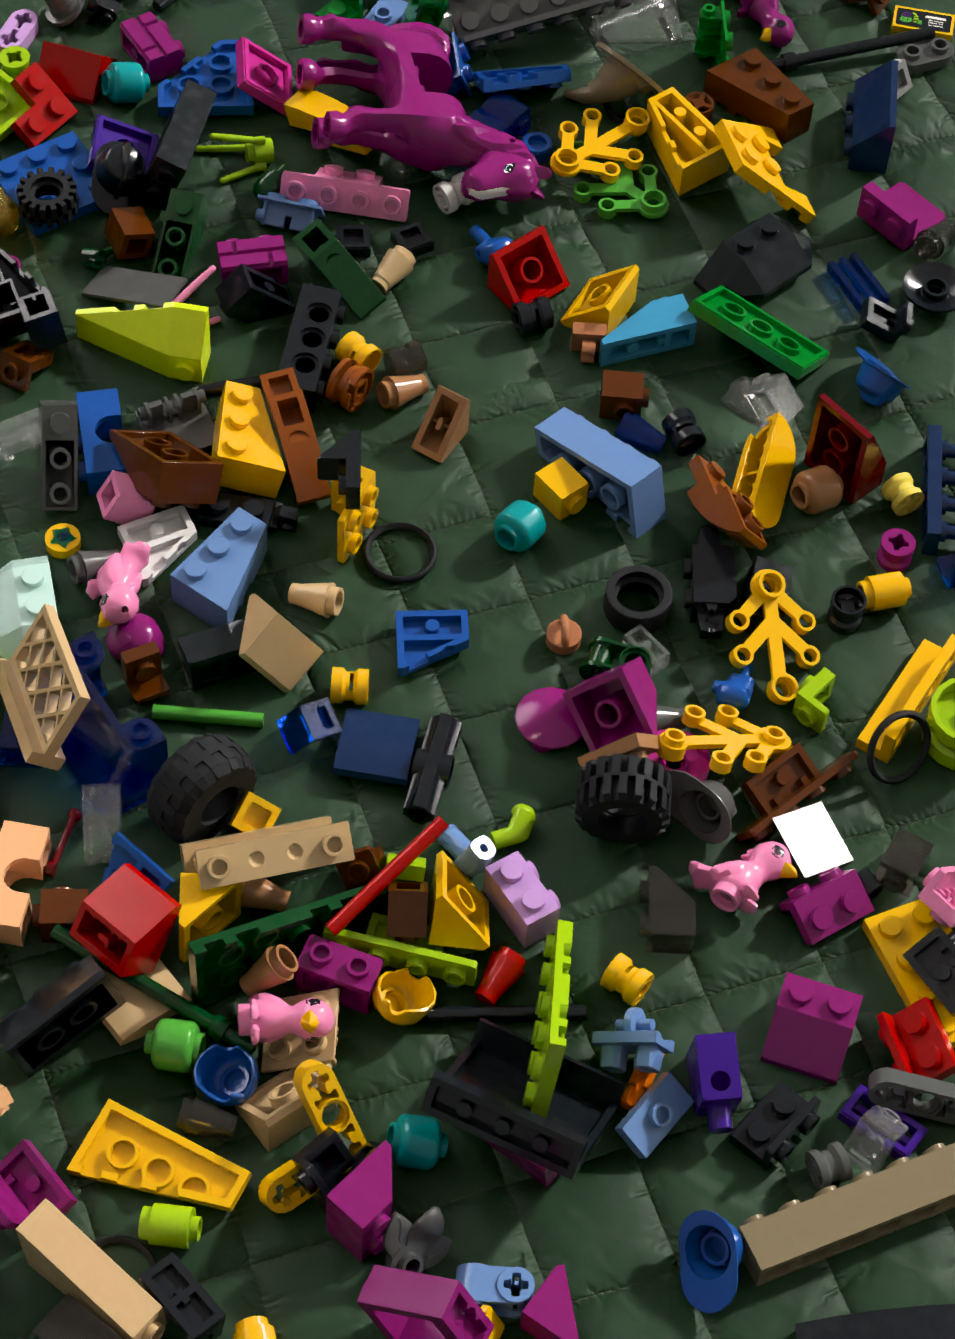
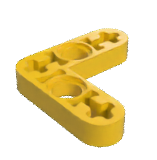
[258,1059,366,1213]

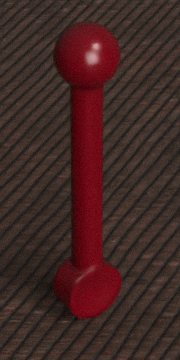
[45,808,82,877]

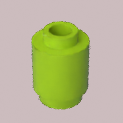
[138,1203,203,1249]

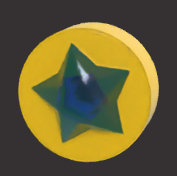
[45,523,81,559]

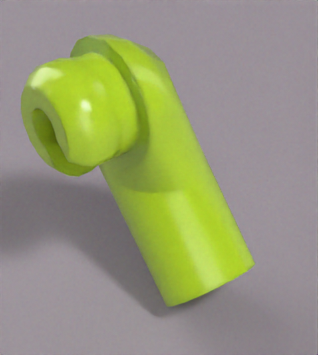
[489,803,536,850]

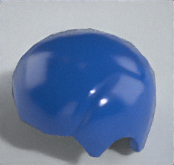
[193,1044,260,1106]

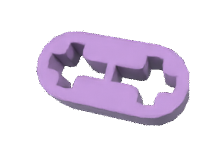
[0,9,39,52]

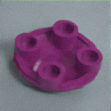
[515,687,583,753]

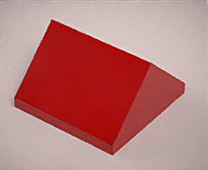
[39,41,117,105]
[487,225,570,309]

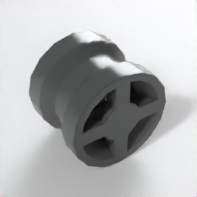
[805,1141,853,1190]

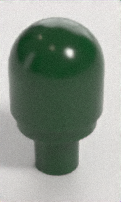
[253,164,291,200]

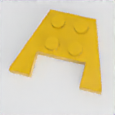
[713,119,816,224]

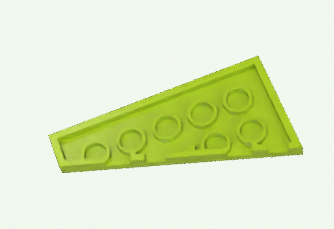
[523,919,573,1118]

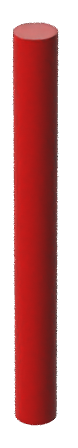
[325,816,449,936]

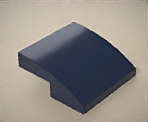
[332,708,420,786]

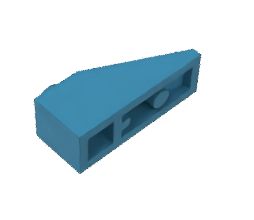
[598,294,697,367]

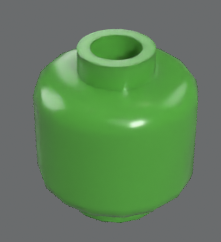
[144,1018,206,1073]

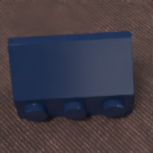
[843,60,898,173]

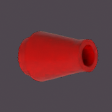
[474,946,527,1006]

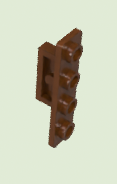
[735,742,860,842]

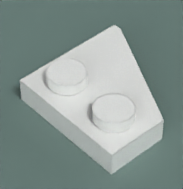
[117,505,197,587]

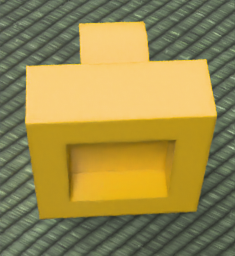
[228,791,282,832]

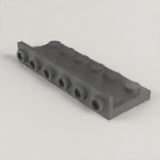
[448,0,633,51]

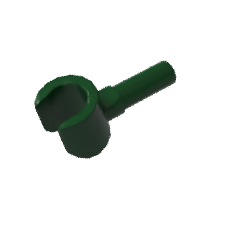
[81,246,114,269]

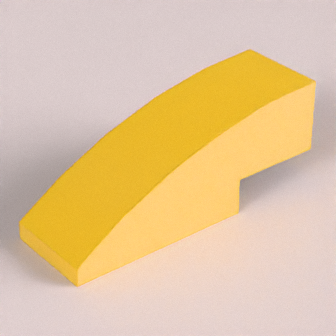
[283,89,372,155]

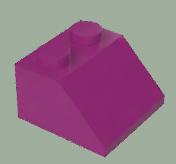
[562,656,657,752]
[760,972,863,1085]
[326,1140,392,1263]

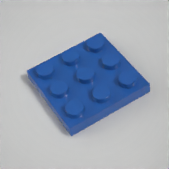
[0,131,100,236]

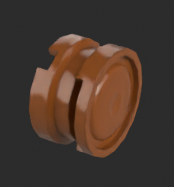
[325,358,374,412]

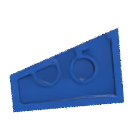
[473,64,571,93]

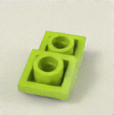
[386,852,426,883]

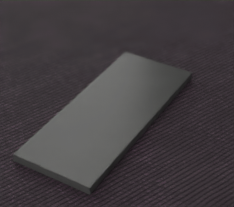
[81,265,188,308]

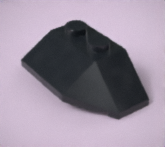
[693,213,812,300]

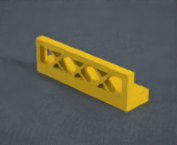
[855,634,955,764]

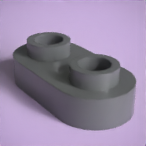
[895,37,955,75]

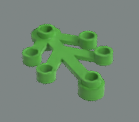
[573,141,669,219]

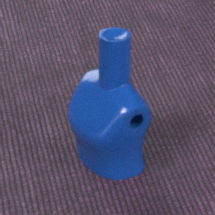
[469,225,513,266]

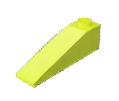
[75,302,211,383]

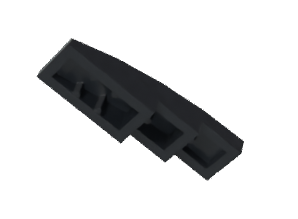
[794,1304,955,1339]

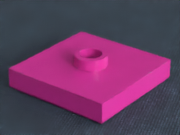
[236,36,293,117]

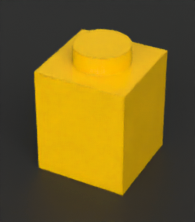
[533,457,589,521]

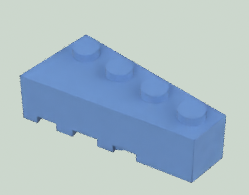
[534,407,666,539]

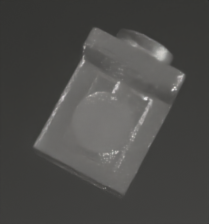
[843,1105,909,1174]

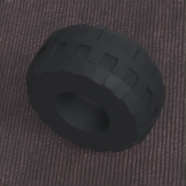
[146,733,257,844]

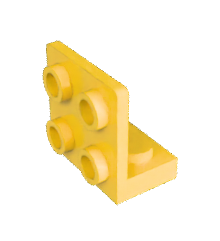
[331,466,379,564]

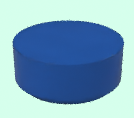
[522,132,553,162]

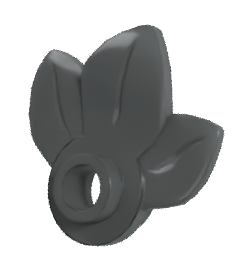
[382,1206,452,1273]

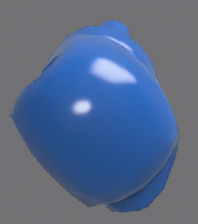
[711,663,754,712]

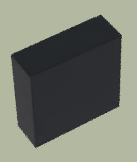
[390,221,435,257]
[336,225,371,257]

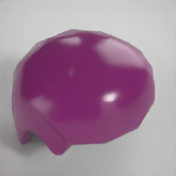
[105,612,166,662]

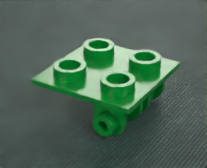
[694,0,733,66]

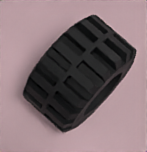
[575,754,672,844]

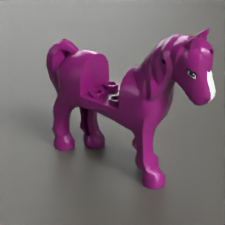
[296,13,552,202]

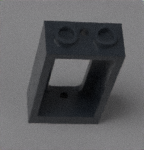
[136,79,217,211]

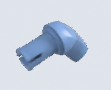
[437,824,496,877]

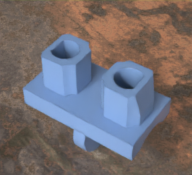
[591,1007,675,1073]

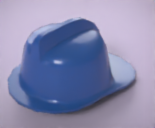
[855,347,911,407]
[679,1210,745,1313]

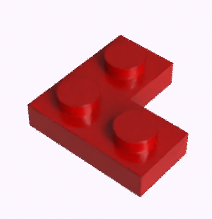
[10,61,78,149]

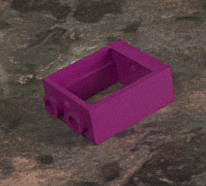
[357,1264,494,1339]

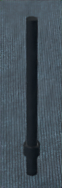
[770,26,935,72]

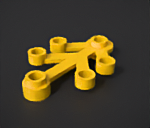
[550,107,651,184]
[725,569,820,705]
[656,704,791,774]

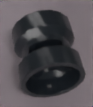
[511,296,554,336]
[662,408,707,456]
[826,585,867,635]

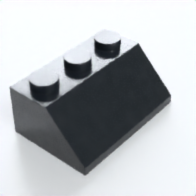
[0,954,126,1078]

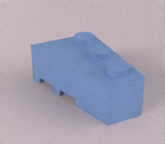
[170,507,268,627]

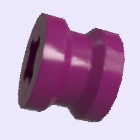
[876,528,916,572]

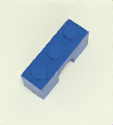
[76,388,128,495]

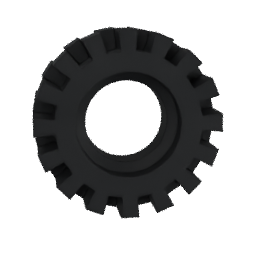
[17,167,79,229]

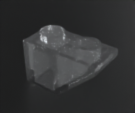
[721,373,804,429]

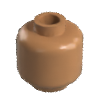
[790,465,844,515]

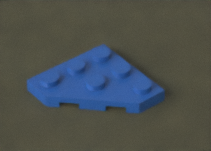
[158,39,254,116]

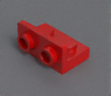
[876,997,955,1080]

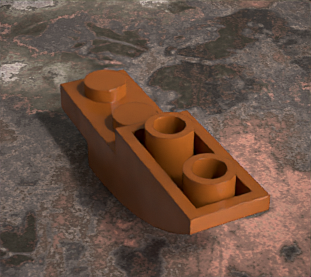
[259,367,331,506]
[687,454,767,550]

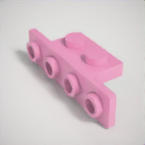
[280,164,410,222]

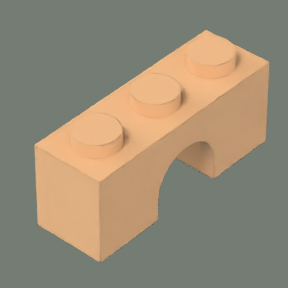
[0,820,52,947]

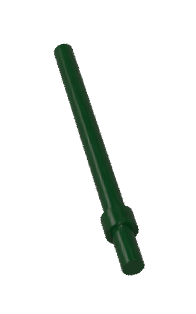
[50,924,259,1055]

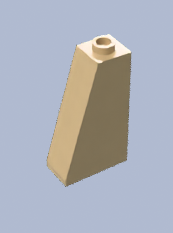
[15,1198,167,1339]

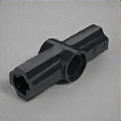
[403,713,462,825]

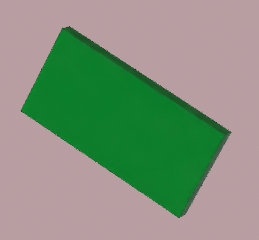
[688,285,830,380]

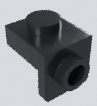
[859,296,914,344]
[291,1127,356,1199]

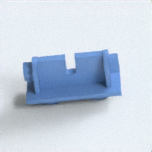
[255,192,325,232]

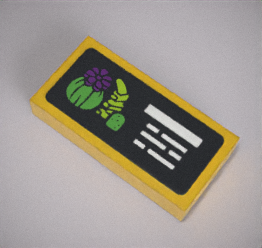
[890,5,955,42]

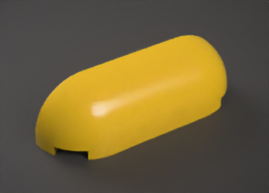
[732,412,796,529]

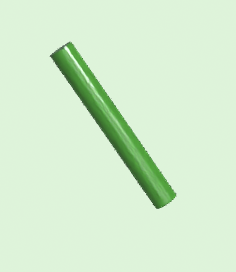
[152,704,264,728]

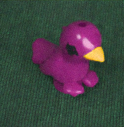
[736,0,795,48]

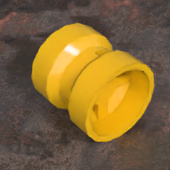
[335,331,382,371]
[330,667,369,706]
[600,953,655,1007]

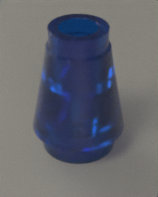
[614,412,667,455]

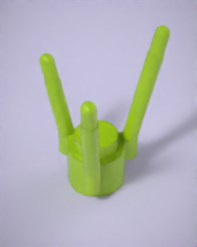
[195,133,274,184]

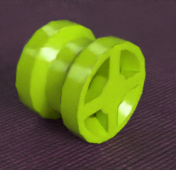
[0,46,31,79]

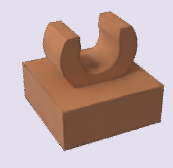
[570,322,607,364]

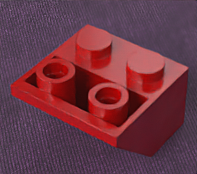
[69,863,182,978]

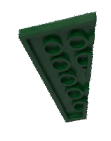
[187,885,389,1010]

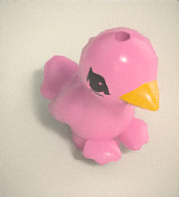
[86,541,151,628]
[688,841,798,914]
[237,992,334,1045]

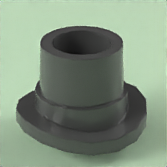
[44,0,85,27]

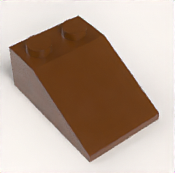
[109,429,224,509]

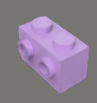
[483,850,561,949]

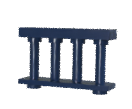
[921,424,955,555]

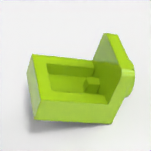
[792,667,836,733]

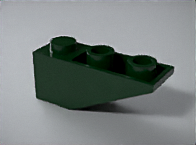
[151,188,209,290]
[292,218,387,321]

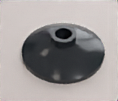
[903,262,955,314]

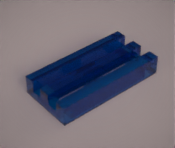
[826,252,890,314]

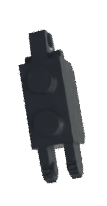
[682,524,737,640]

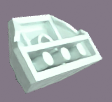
[0,556,64,680]

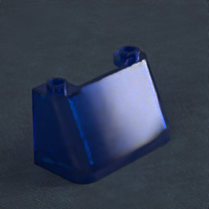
[45,631,168,815]

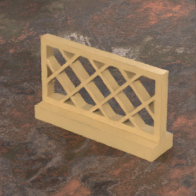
[0,604,90,771]

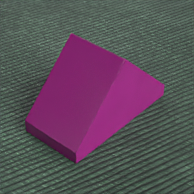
[520,1265,579,1339]

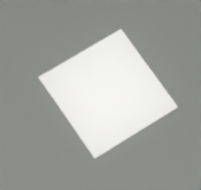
[772,802,854,878]

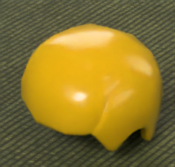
[372,968,437,1026]

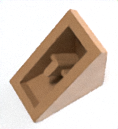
[411,385,470,463]

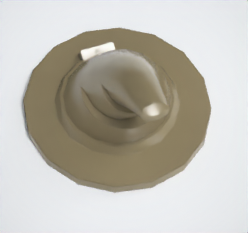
[563,41,664,104]

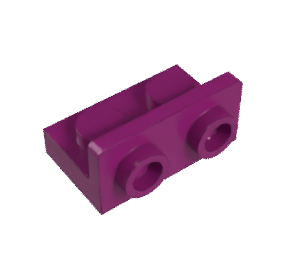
[295,934,383,1015]

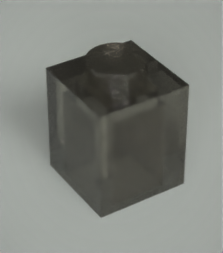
[876,828,934,898]

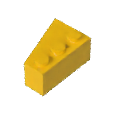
[647,87,729,196]
[211,380,286,499]

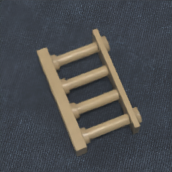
[179,816,355,890]

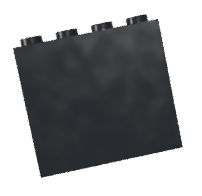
[421,1017,627,1180]

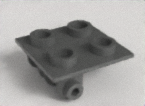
[134,387,215,450]

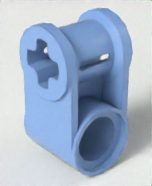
[455,1263,535,1319]

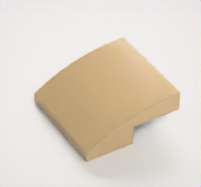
[101,959,192,1046]

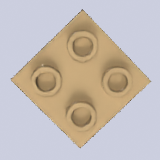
[261,988,340,1073]

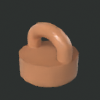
[545,614,582,655]

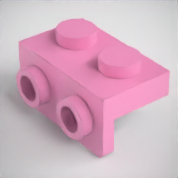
[917,866,955,928]

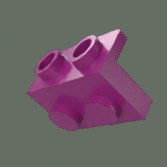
[778,866,874,945]

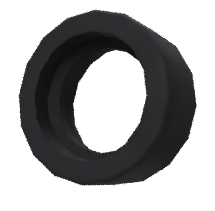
[603,565,673,635]

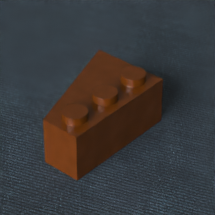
[703,47,814,143]

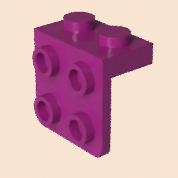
[857,181,945,251]
[0,1139,78,1230]

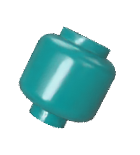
[101,62,150,104]
[494,500,546,552]
[385,1113,448,1170]

